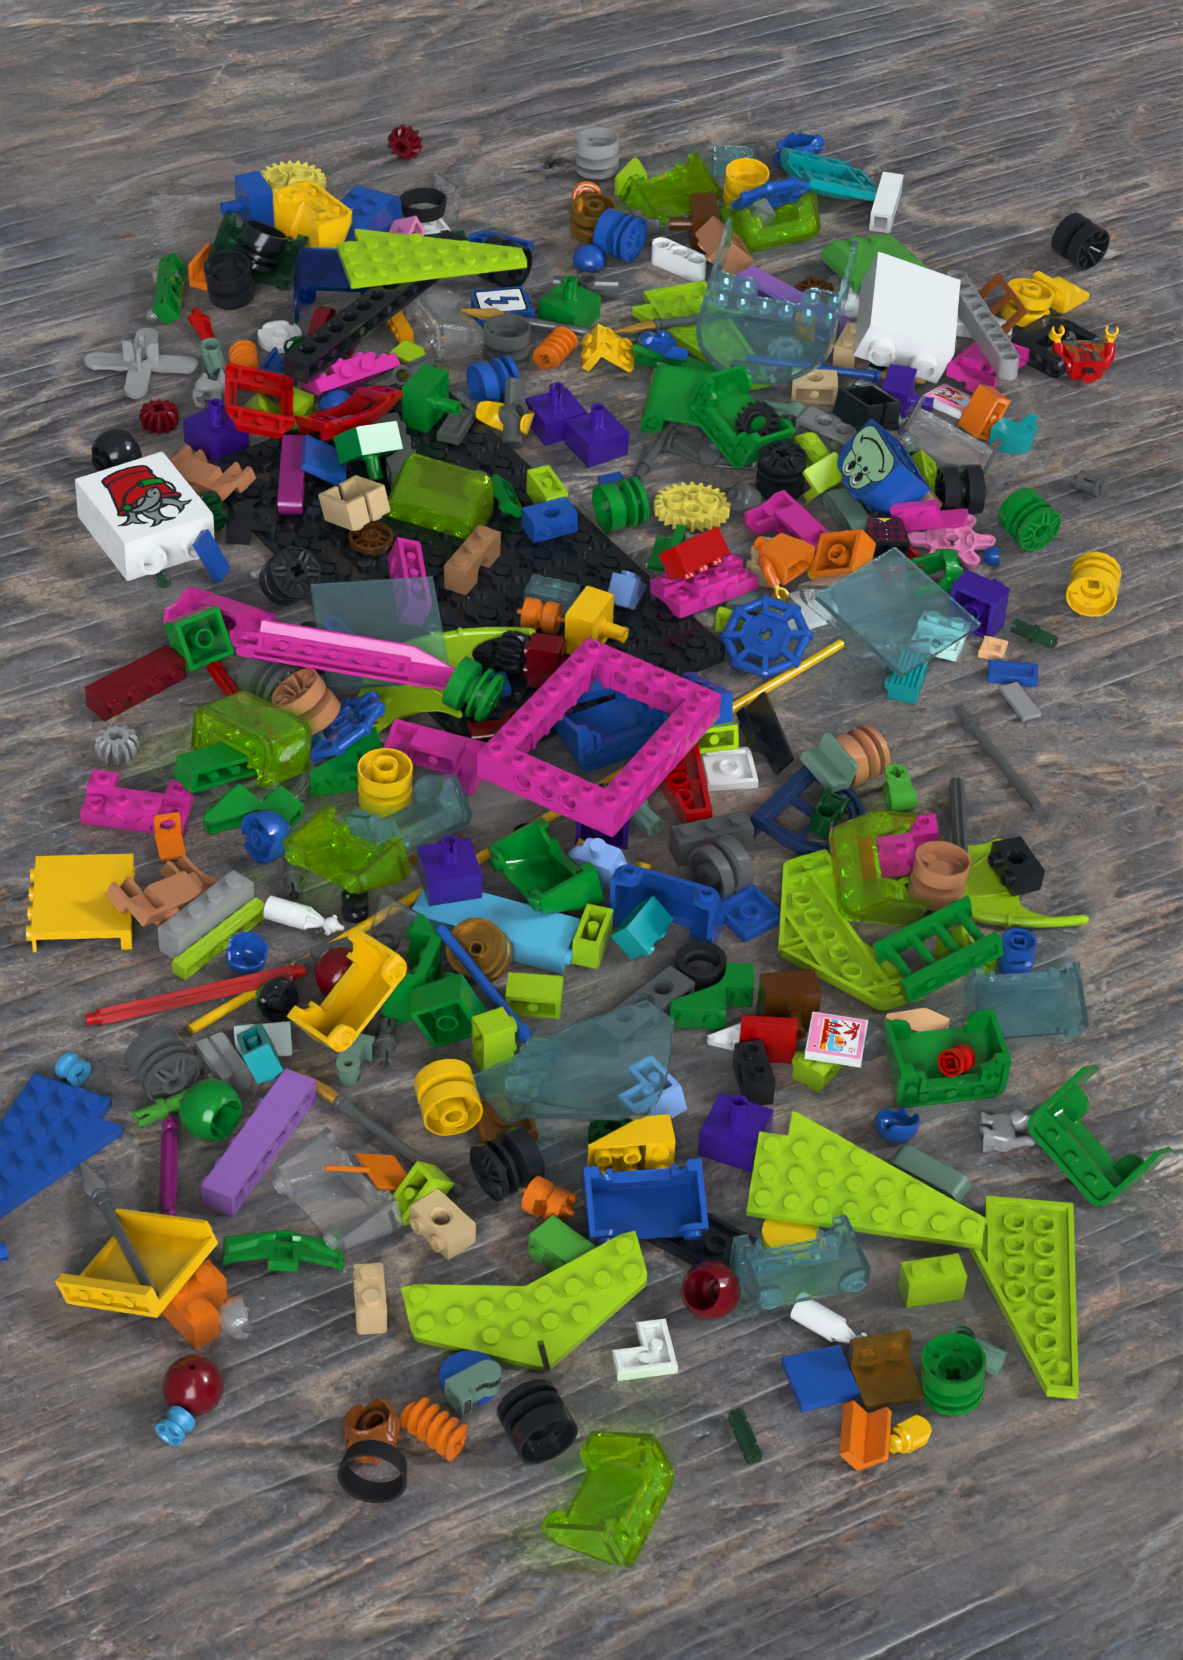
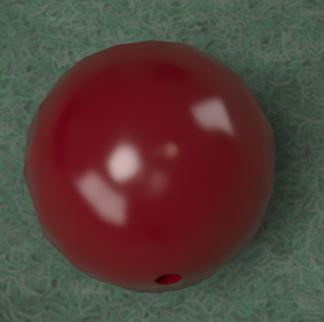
[314,946,353,997]
[681,1260,741,1321]
[162,1355,224,1417]

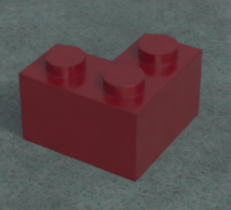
[523,632,567,689]

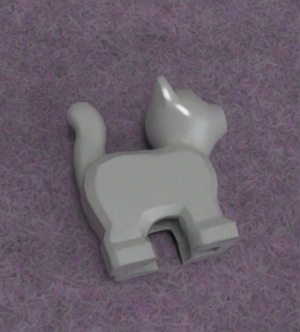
[193,369,225,408]
[979,1108,1035,1152]

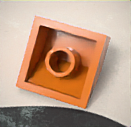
[811,529,876,578]

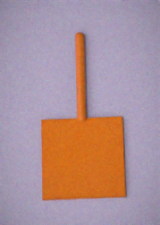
[324,1153,407,1190]

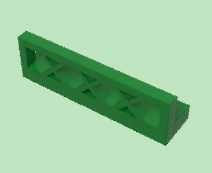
[632,344,724,372]

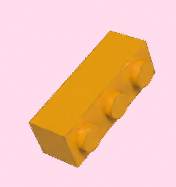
[386,310,414,344]

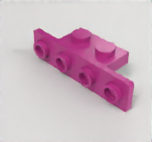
[890,500,969,532]

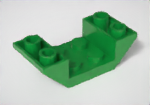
[381,913,442,1026]

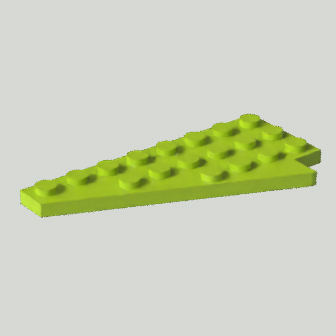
[337,229,527,289]
[631,280,771,390]
[746,1111,985,1250]
[969,1195,1079,1399]

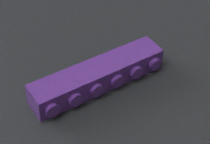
[199,1068,317,1217]

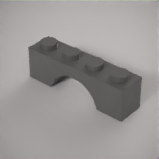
[374,412,423,491]

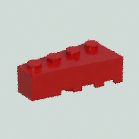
[659,742,713,824]

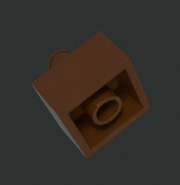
[668,193,719,254]
[756,969,822,1041]

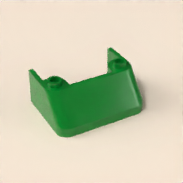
[1027,1064,1173,1206]

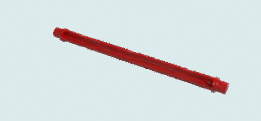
[85,964,307,1026]

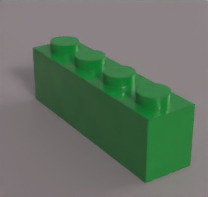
[173,732,280,793]

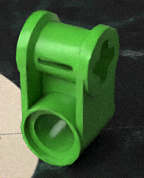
[883,764,917,812]

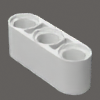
[651,237,707,282]

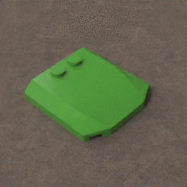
[821,235,928,291]

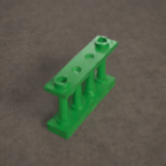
[873,895,1004,1004]

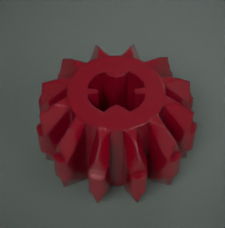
[387,124,423,161]
[139,399,179,435]

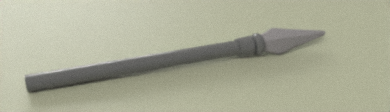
[80,1162,159,1297]

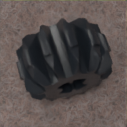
[495,630,530,674]

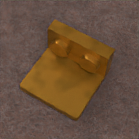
[847,1329,924,1410]

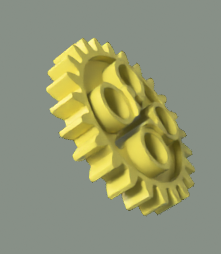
[261,160,326,190]
[654,482,731,532]

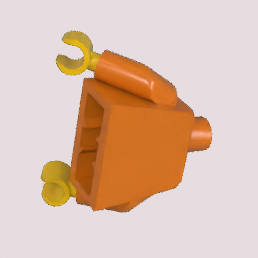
[753,533,818,601]

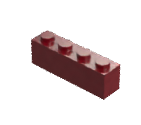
[85,644,186,721]

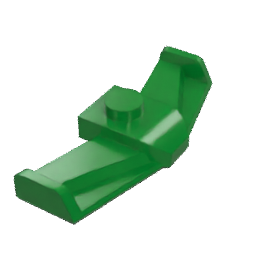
[222,1230,344,1272]

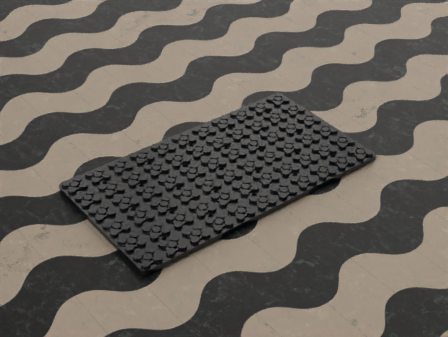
[207,389,725,744]

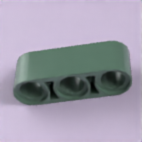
[822,487,869,532]
[887,1145,972,1203]

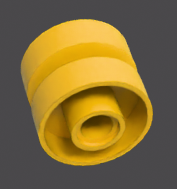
[357,748,413,818]
[414,1059,483,1136]

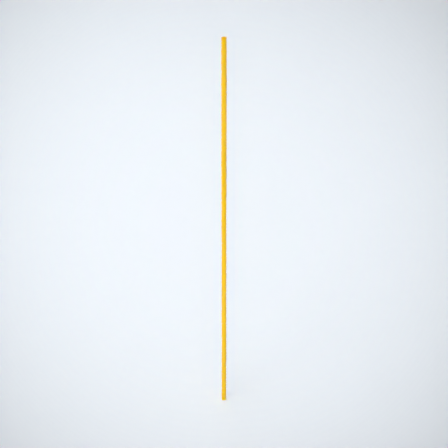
[187,639,845,1035]

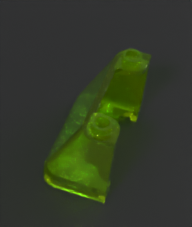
[619,151,723,227]
[718,192,821,252]
[282,804,411,894]
[540,1431,674,1568]

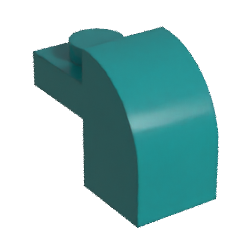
[989,413,1038,454]

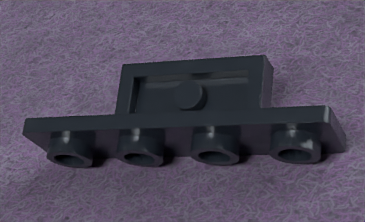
[736,691,794,775]

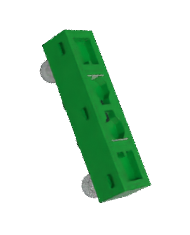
[146,252,187,326]

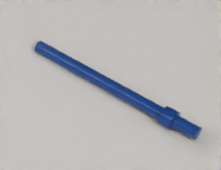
[436,924,545,1058]

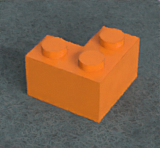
[162,1259,227,1350]

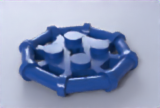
[731,176,809,216]
[719,594,813,680]
[303,691,385,762]

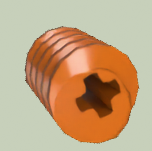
[533,326,578,370]
[229,340,259,369]
[400,1397,469,1461]

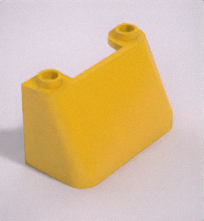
[272,181,352,273]
[287,927,407,1052]

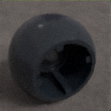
[91,428,142,472]

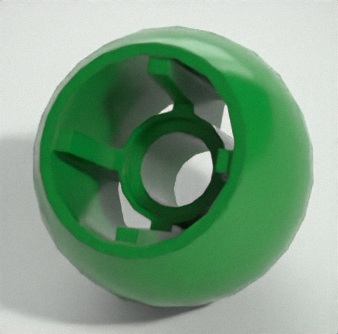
[179,1079,242,1142]

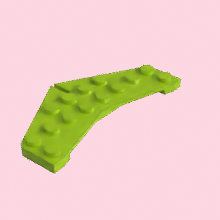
[778,849,925,1011]
[401,1231,647,1372]

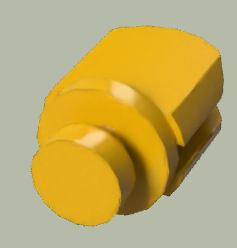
[889,1415,932,1454]

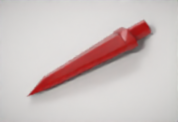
[188,307,215,341]

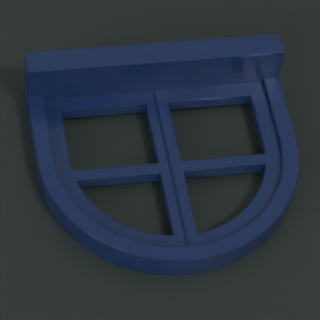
[750,765,865,857]

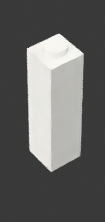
[869,172,904,233]

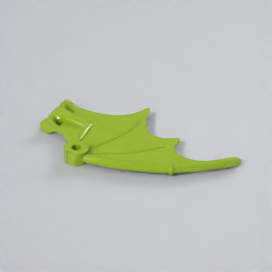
[340,627,536,735]
[887,819,1089,929]

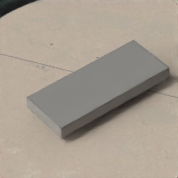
[999,682,1041,721]

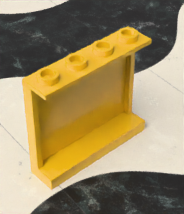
[26,854,135,952]
[55,1208,218,1318]

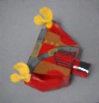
[1049,325,1119,384]

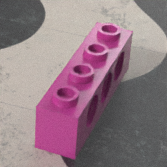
[387,537,432,628]

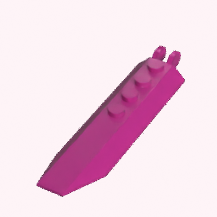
[235,619,455,690]

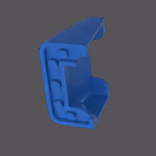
[553,690,668,772]
[609,864,725,944]
[581,1158,709,1247]

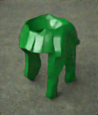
[901,548,963,601]

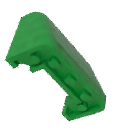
[640,364,714,433]
[687,364,796,469]
[487,816,604,914]
[883,1009,1012,1108]

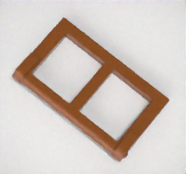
[978,273,1029,335]

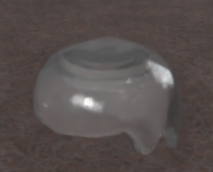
[219,1291,252,1341]

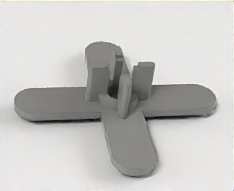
[85,328,198,399]

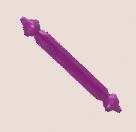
[159,1113,179,1216]

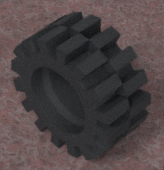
[735,400,781,437]

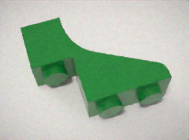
[309,727,382,797]
[203,783,305,835]
[669,963,754,1030]

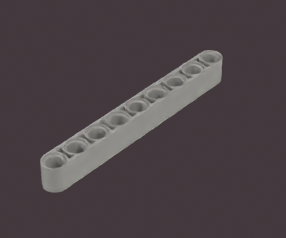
[947,270,1019,380]

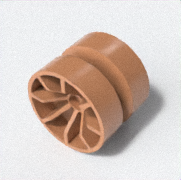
[271,668,341,737]

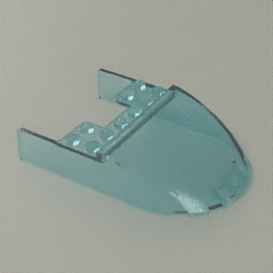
[696,218,858,385]

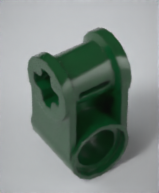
[809,787,851,836]

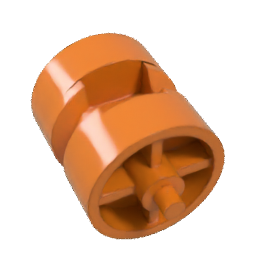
[517,597,565,635]
[521,1176,576,1223]

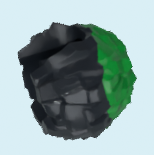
[255,977,300,1022]

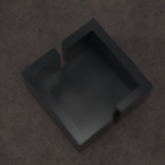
[833,383,902,432]

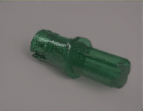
[1010,618,1058,649]

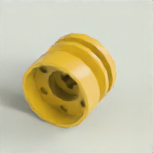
[722,158,770,214]
[1066,552,1122,617]

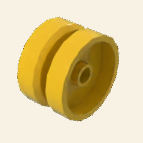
[1000,278,1055,327]

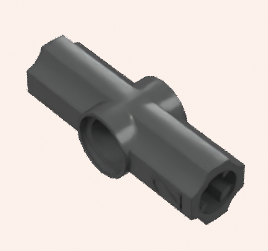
[552,272,619,298]
[368,353,437,390]
[498,377,529,449]

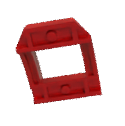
[224,362,296,439]
[295,385,403,441]

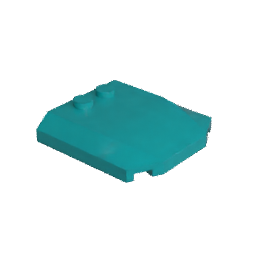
[780,147,878,201]

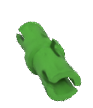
[132,1090,186,1129]

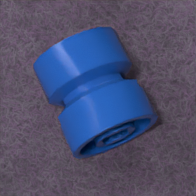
[997,928,1037,980]

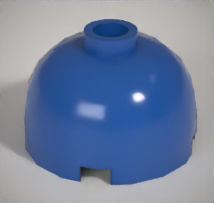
[241,810,292,864]

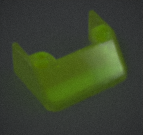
[829,810,930,926]

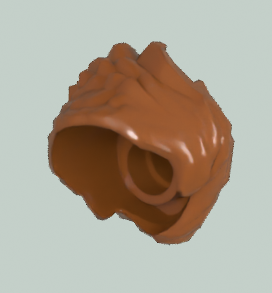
[343,1398,400,1466]

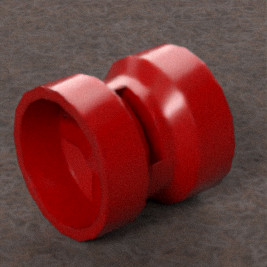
[938,1043,976,1077]

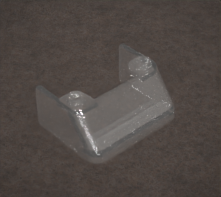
[897,396,1003,475]

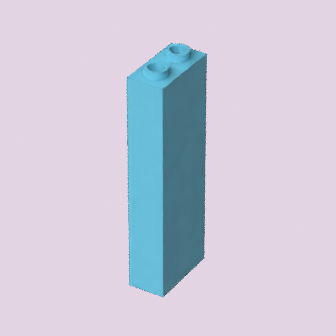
[409,890,581,975]

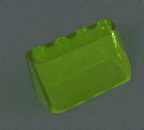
[386,454,493,540]

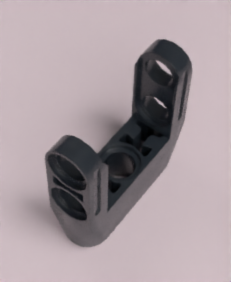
[1011,314,1100,379]

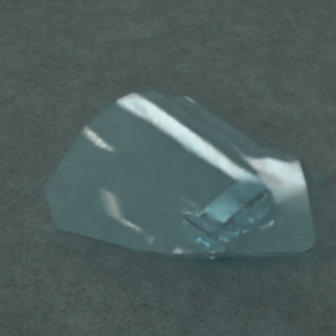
[474,1000,675,1123]

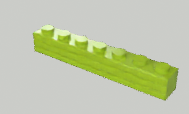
[172,897,266,981]

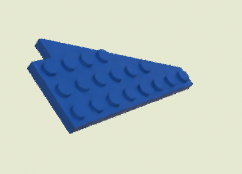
[0,1073,123,1219]

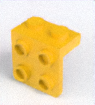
[1032,271,1090,314]
[581,323,634,373]

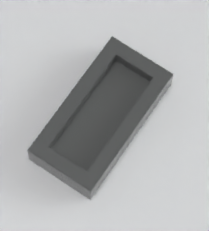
[437,409,475,445]

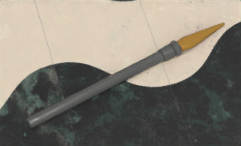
[613,303,778,333]
[460,308,636,345]
[297,1070,467,1197]

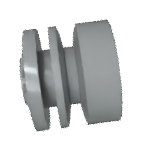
[576,127,619,180]

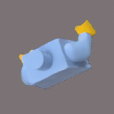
[567,838,651,892]

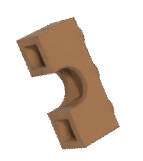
[444,525,501,595]

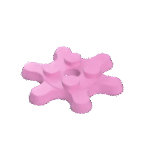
[908,514,996,569]

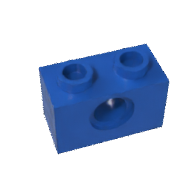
[522,496,578,543]

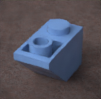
[608,570,647,610]

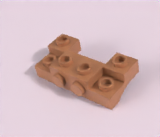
[169,444,256,502]
[105,854,218,927]

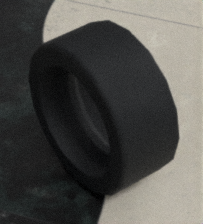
[675,941,727,991]

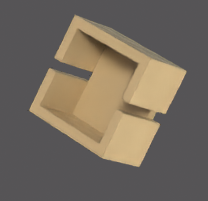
[318,475,391,531]

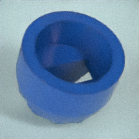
[983,546,1000,566]

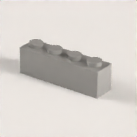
[158,870,254,959]

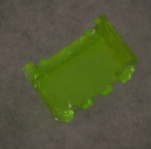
[191,690,312,789]

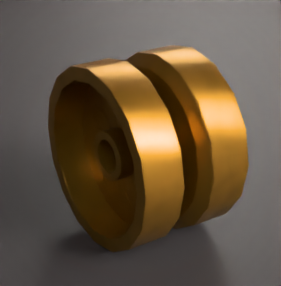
[570,193,618,244]
[446,917,513,983]

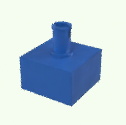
[220,171,274,227]

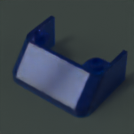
[294,247,384,327]

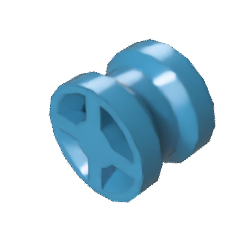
[55,1051,91,1087]
[155,1406,195,1446]

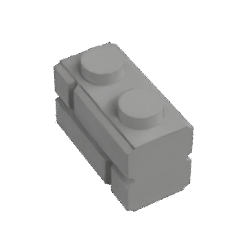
[193,1031,251,1091]

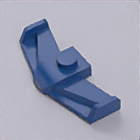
[635,329,688,361]

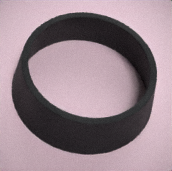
[400,188,447,222]
[337,1440,407,1503]

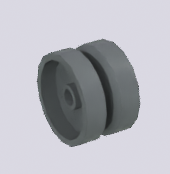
[688,834,754,901]

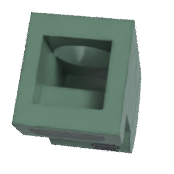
[336,1033,375,1087]
[444,1360,502,1418]

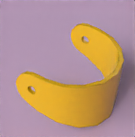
[475,401,535,437]

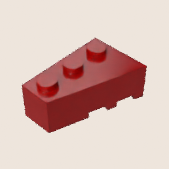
[658,526,730,581]

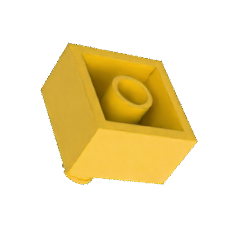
[565,586,629,655]

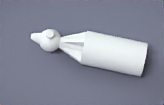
[263,896,344,936]
[791,1295,867,1343]

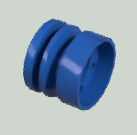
[593,208,647,263]
[466,354,520,407]

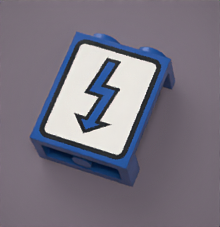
[470,286,535,334]

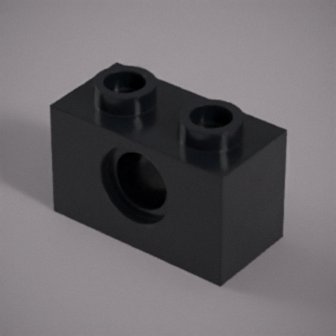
[988,836,1045,896]
[732,1040,776,1106]

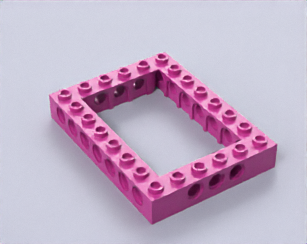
[477,637,721,838]

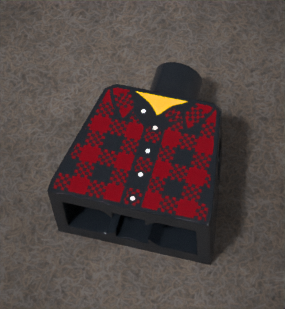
[865,512,910,561]

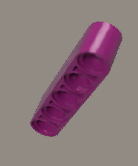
[278,435,305,515]

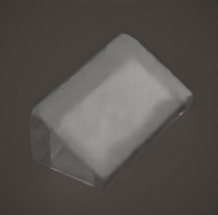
[742,197,775,232]

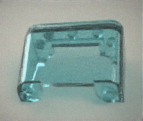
[342,772,472,863]
[963,961,1089,1038]
[729,1215,871,1310]

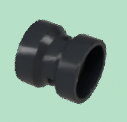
[341,885,369,923]

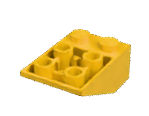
[587,1114,676,1174]

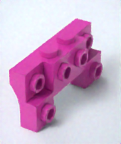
[946,342,1030,392]
[300,351,401,396]
[743,490,829,575]
[650,551,758,618]
[163,586,277,647]
[383,719,487,796]
[80,769,196,838]
[830,813,940,884]

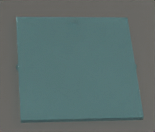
[815,547,981,678]
[310,576,449,691]

